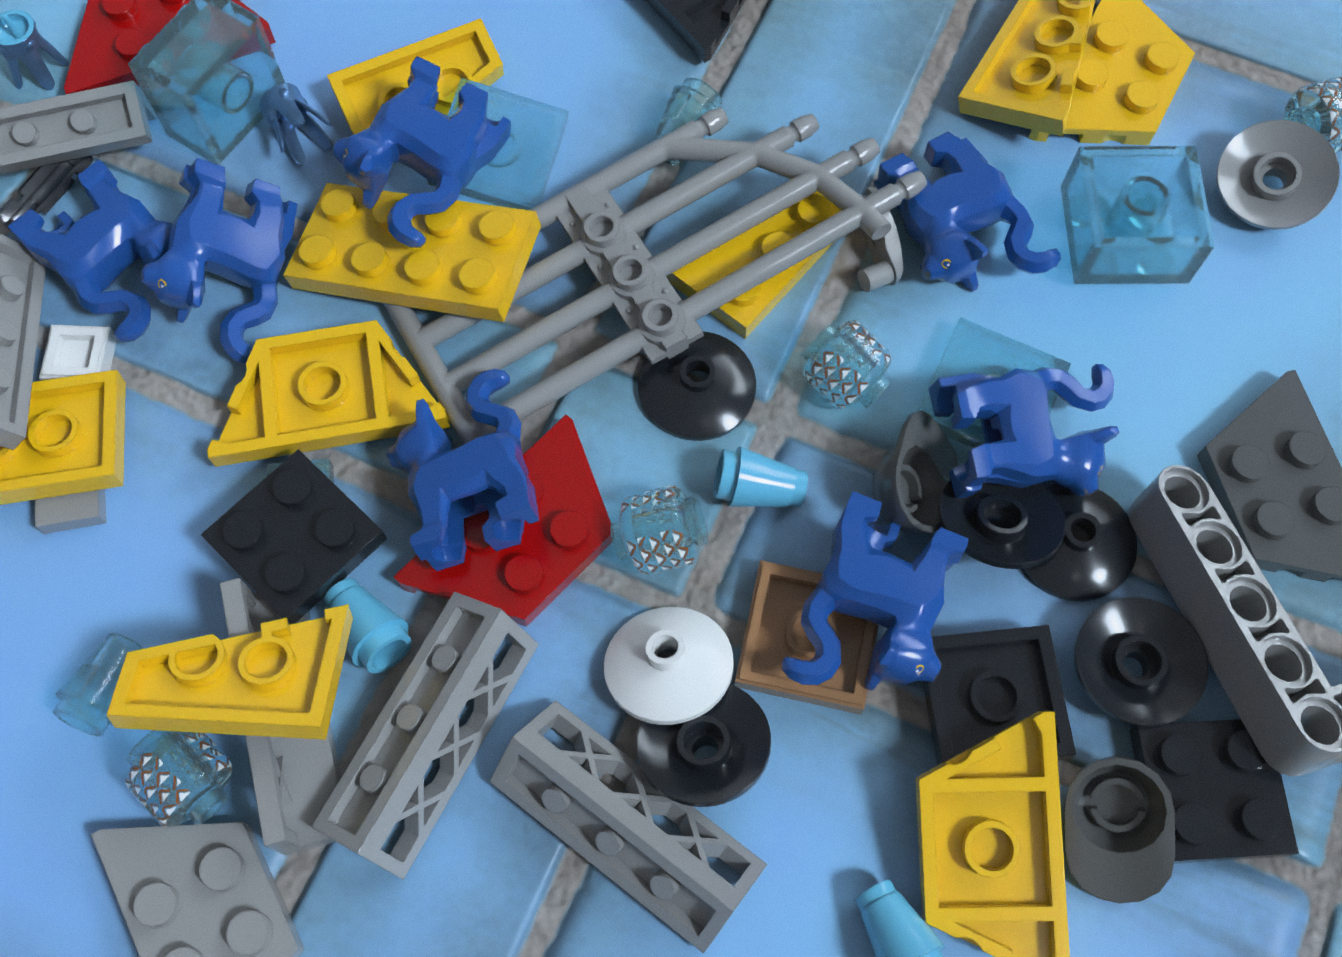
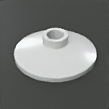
[604,607,734,725]

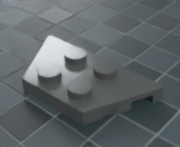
[1197,370,1342,582]

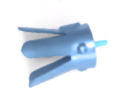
[0,10,69,90]
[260,83,333,167]

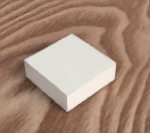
[39,325,117,381]

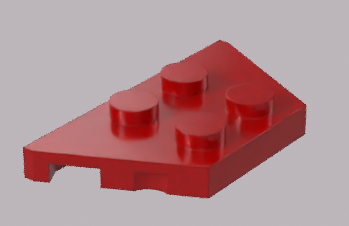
[64,0,276,94]
[393,415,615,627]

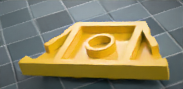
[1028,0,1195,145]
[207,320,450,467]
[915,711,1070,957]

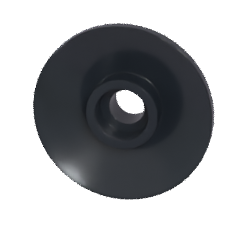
[638,331,756,441]
[938,480,1066,569]
[1021,484,1137,602]
[1074,597,1208,727]
[636,684,771,807]

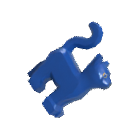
[333,56,511,248]
[873,131,1061,292]
[140,158,298,364]
[7,160,173,343]
[928,364,1119,498]
[386,369,539,571]
[782,491,969,691]

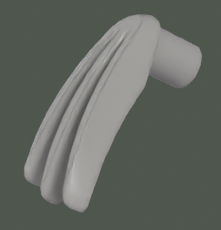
[857,187,903,292]

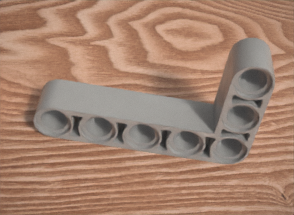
[1129,465,1342,777]

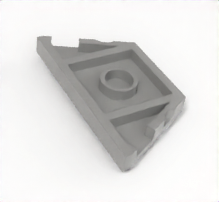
[91,822,305,957]

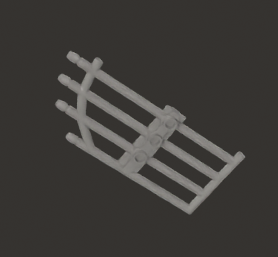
[383,108,927,445]

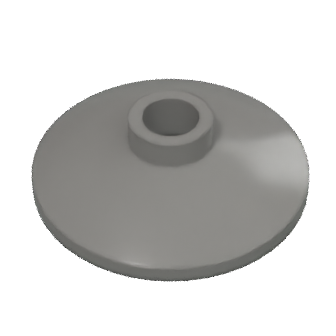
[1216,120,1340,230]

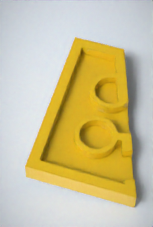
[327,18,504,135]
[666,191,842,339]
[106,604,353,740]

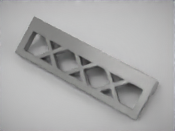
[0,81,157,175]
[0,234,46,450]
[220,578,341,856]
[311,592,539,880]
[489,700,767,954]

